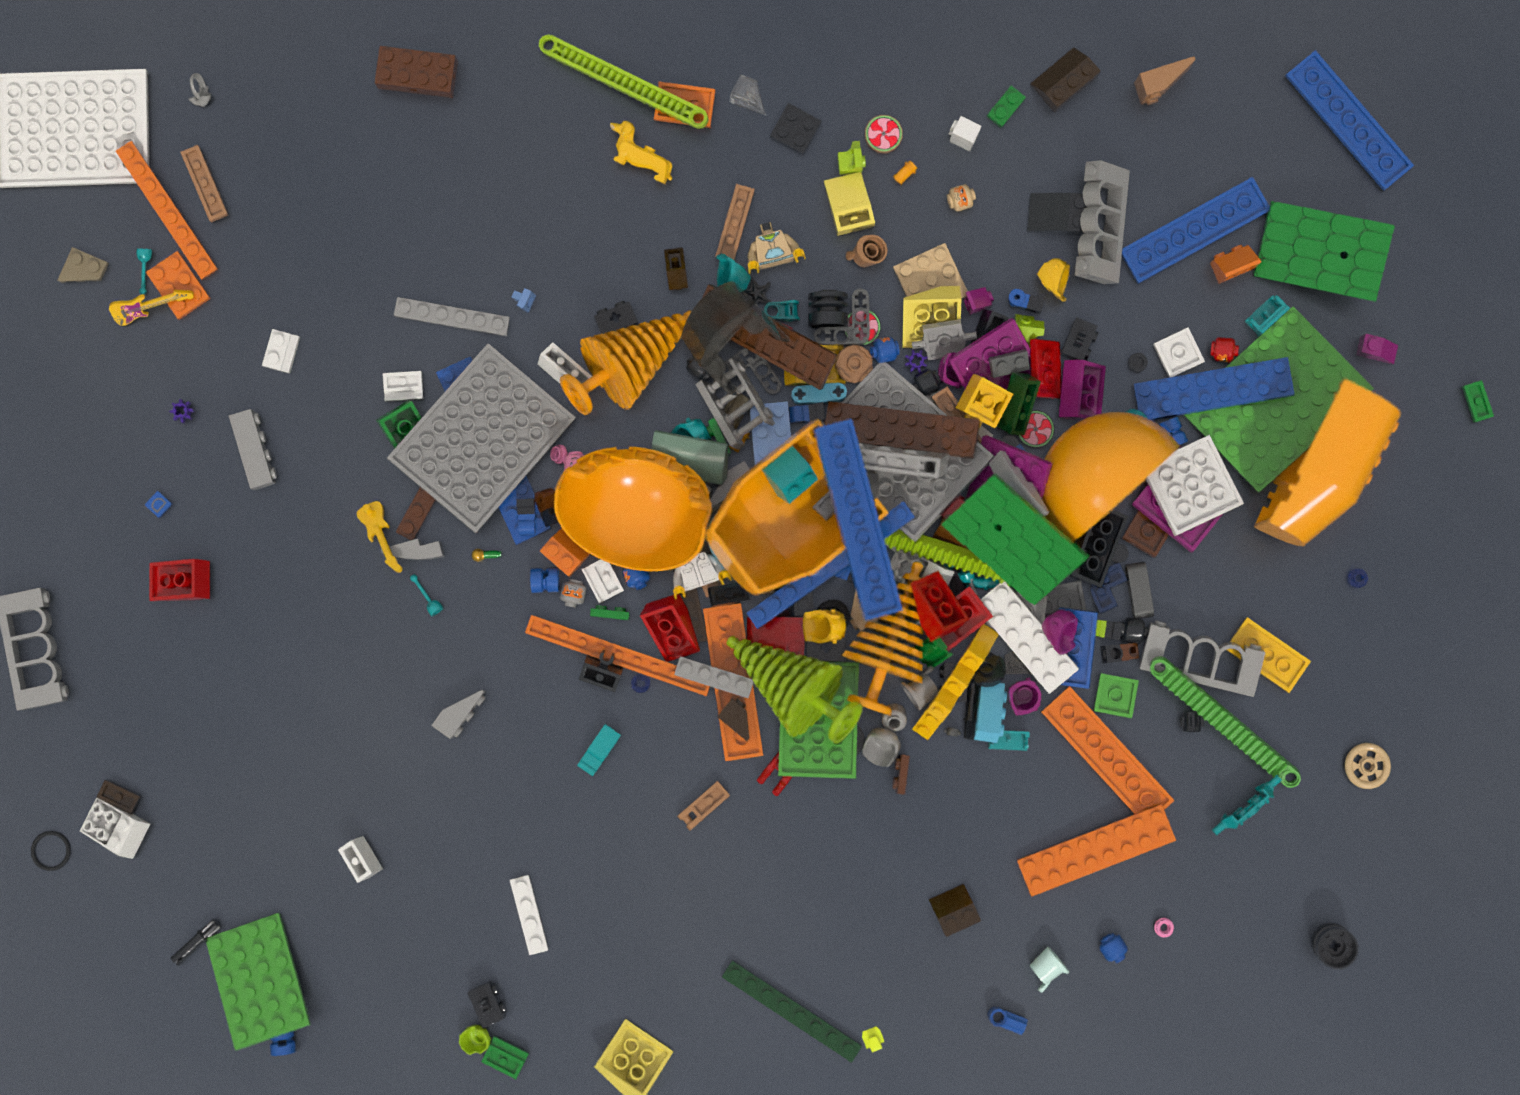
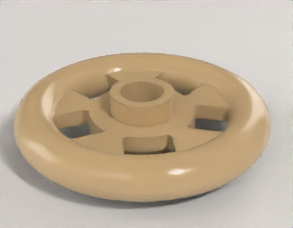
[1345,743,1391,789]

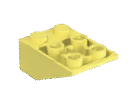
[824,172,875,236]

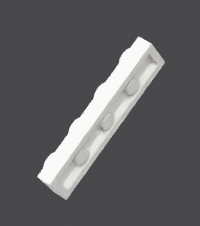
[510,875,549,955]

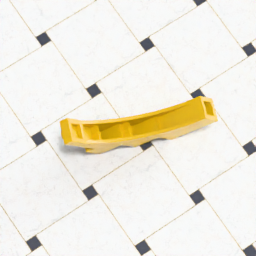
[912,624,999,740]

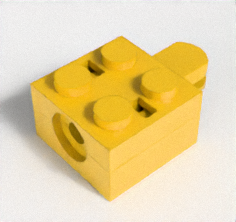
[956,374,1013,429]

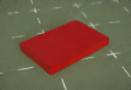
[1030,339,1062,399]

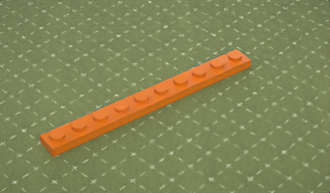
[525,615,710,696]

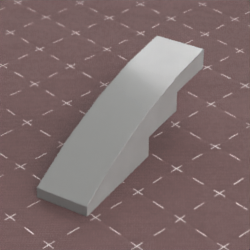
[989,451,1049,516]

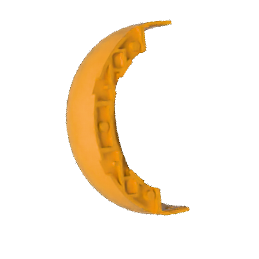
[1042,412,1180,542]
[554,446,712,571]

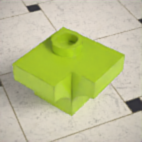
[837,141,866,175]
[1014,314,1045,348]

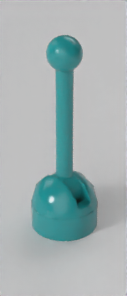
[136,248,152,295]
[410,574,444,617]

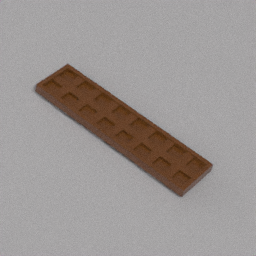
[694,284,838,390]
[824,402,980,459]

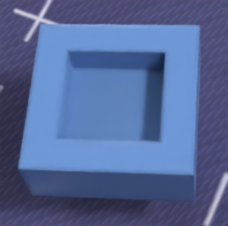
[511,288,536,313]

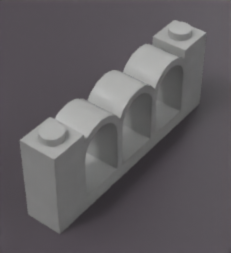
[1075,160,1130,284]
[859,443,949,478]
[0,588,69,711]
[1139,620,1266,697]

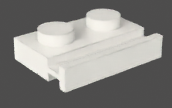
[262,329,300,374]
[383,371,424,402]
[582,559,624,604]

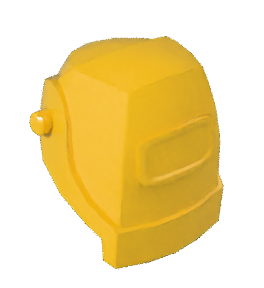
[1037,258,1070,302]
[803,609,846,644]

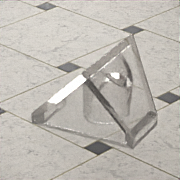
[730,75,766,115]

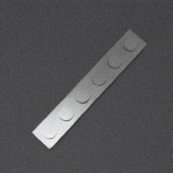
[394,297,510,337]

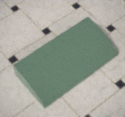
[652,430,728,485]

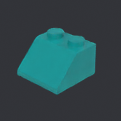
[762,446,818,504]

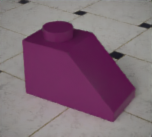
[963,287,994,316]
[1356,334,1398,364]

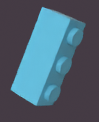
[974,683,1008,743]

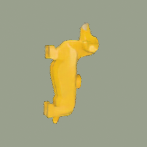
[610,121,673,184]

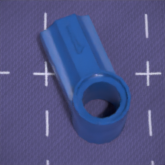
[987,1006,1028,1035]

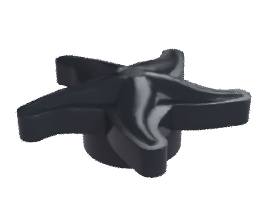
[739,277,771,308]

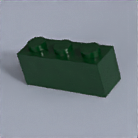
[997,372,1041,435]

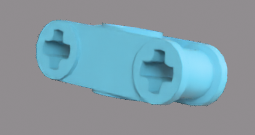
[791,383,847,405]

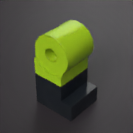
[1096,620,1123,640]

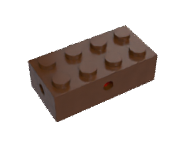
[375,46,458,98]

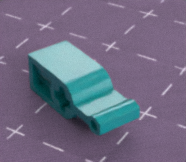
[577,724,621,776]

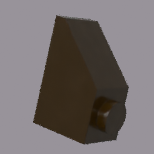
[664,247,688,290]
[717,698,750,741]

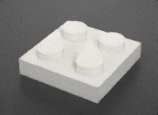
[1153,327,1205,378]

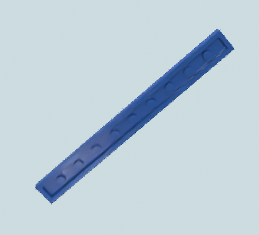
[747,501,916,629]

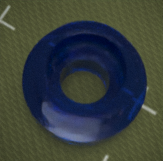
[1348,569,1368,588]
[631,674,650,693]

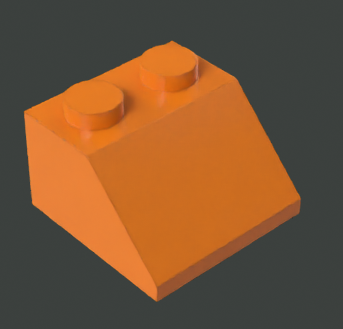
[1210,244,1261,284]
[540,528,590,577]

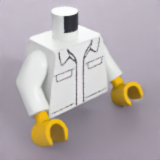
[673,552,732,599]

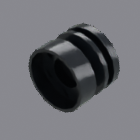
[808,290,848,329]
[1311,923,1359,969]

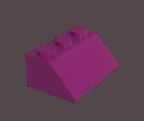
[1059,360,1106,421]

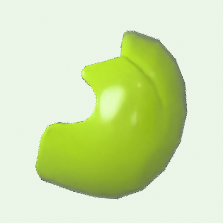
[459,1025,491,1055]

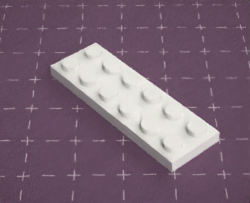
[981,582,1079,694]

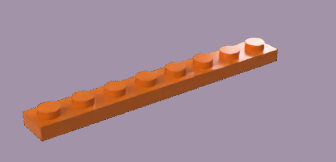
[115,141,218,280]

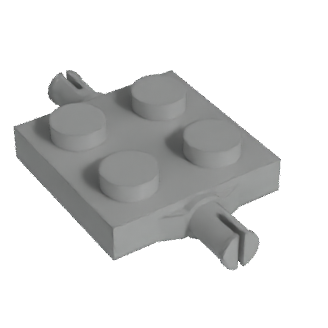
[911,319,977,360]

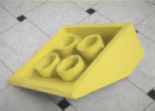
[902,286,961,348]
[594,1019,674,1095]

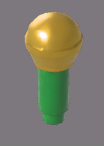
[471,549,501,562]

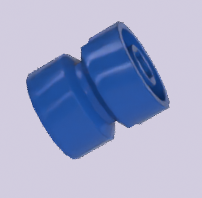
[1159,417,1188,445]
[530,567,560,593]
[270,1031,296,1056]

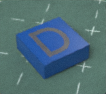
[145,491,173,518]

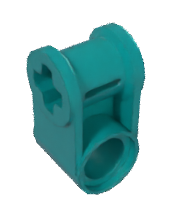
[763,300,800,322]

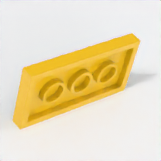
[1226,617,1311,693]

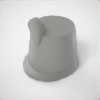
[900,666,939,711]

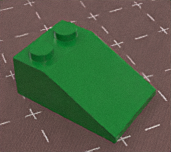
[376,400,422,449]

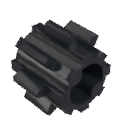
[1180,712,1204,732]

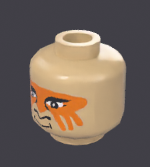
[947,184,976,211]

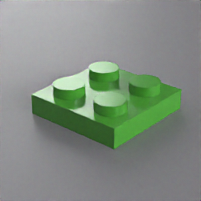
[1093,673,1139,718]

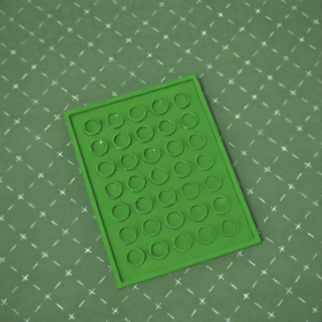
[1184,306,1374,493]

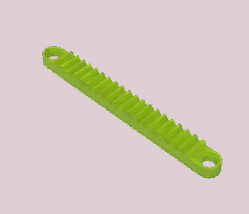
[539,35,709,129]
[884,529,1009,586]

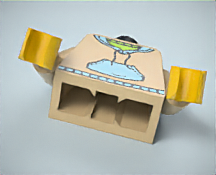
[747,222,806,274]

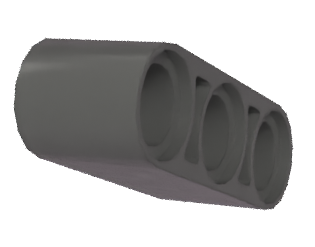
[1125,562,1154,619]

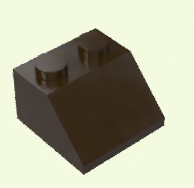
[928,884,981,937]

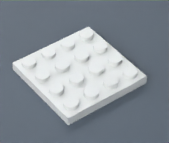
[1146,435,1244,537]

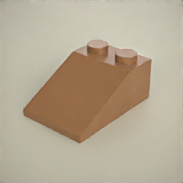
[1134,56,1196,105]

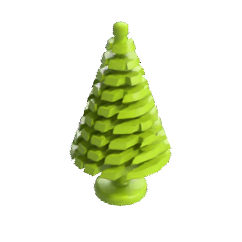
[726,636,862,743]

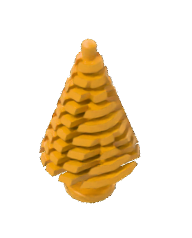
[560,310,695,415]
[841,562,923,716]

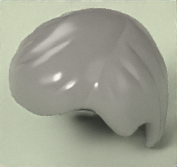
[862,728,901,767]

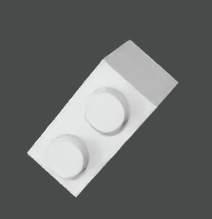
[949,116,981,151]
[338,836,383,883]

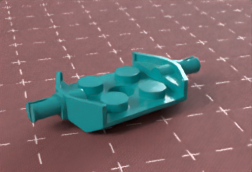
[1211,775,1282,836]

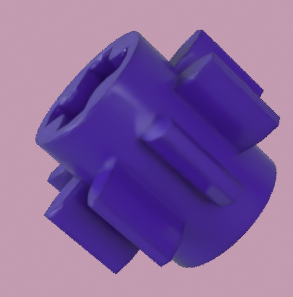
[904,350,928,373]
[169,399,195,423]

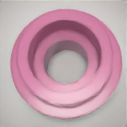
[550,445,568,464]
[1154,918,1174,937]

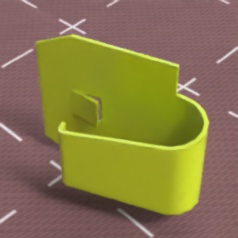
[862,1027,885,1052]

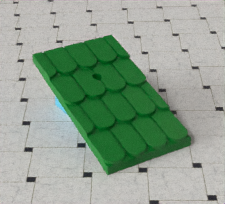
[1253,201,1395,302]
[941,474,1090,605]

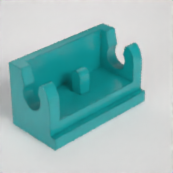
[1245,295,1290,336]
[988,730,1030,751]

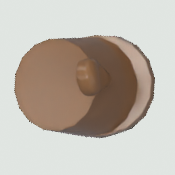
[846,235,888,267]

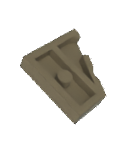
[57,247,109,283]

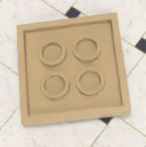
[893,243,968,299]

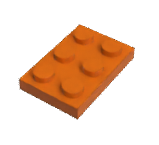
[654,82,716,128]
[146,251,211,320]

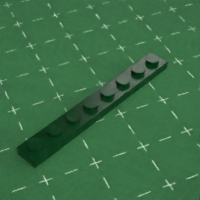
[722,960,862,1063]

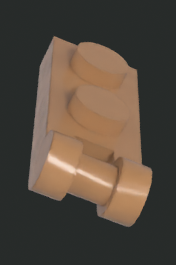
[677,781,730,831]

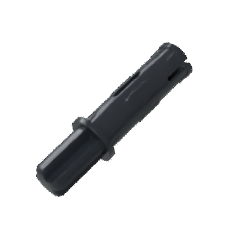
[963,682,979,740]
[170,919,220,966]

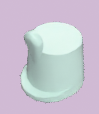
[1030,946,1070,992]

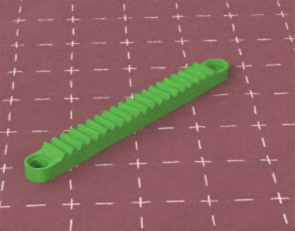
[1150,656,1301,788]

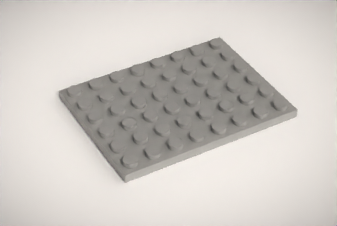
[387,344,576,534]
[822,362,994,542]

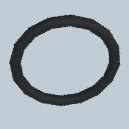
[31,831,70,871]

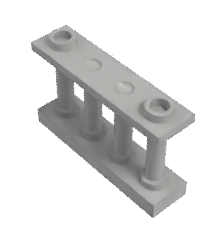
[695,358,775,450]

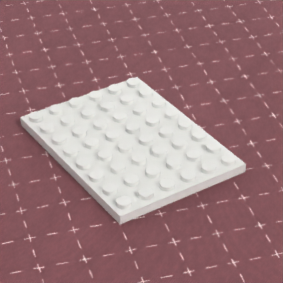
[0,69,149,188]

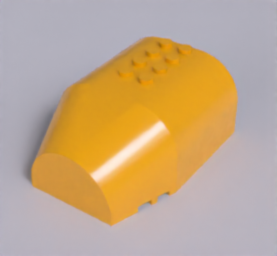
[1254,379,1401,546]
[706,419,888,595]

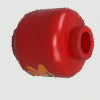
[1211,337,1239,363]

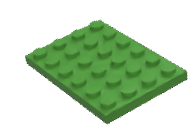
[778,661,859,779]
[206,913,311,1051]

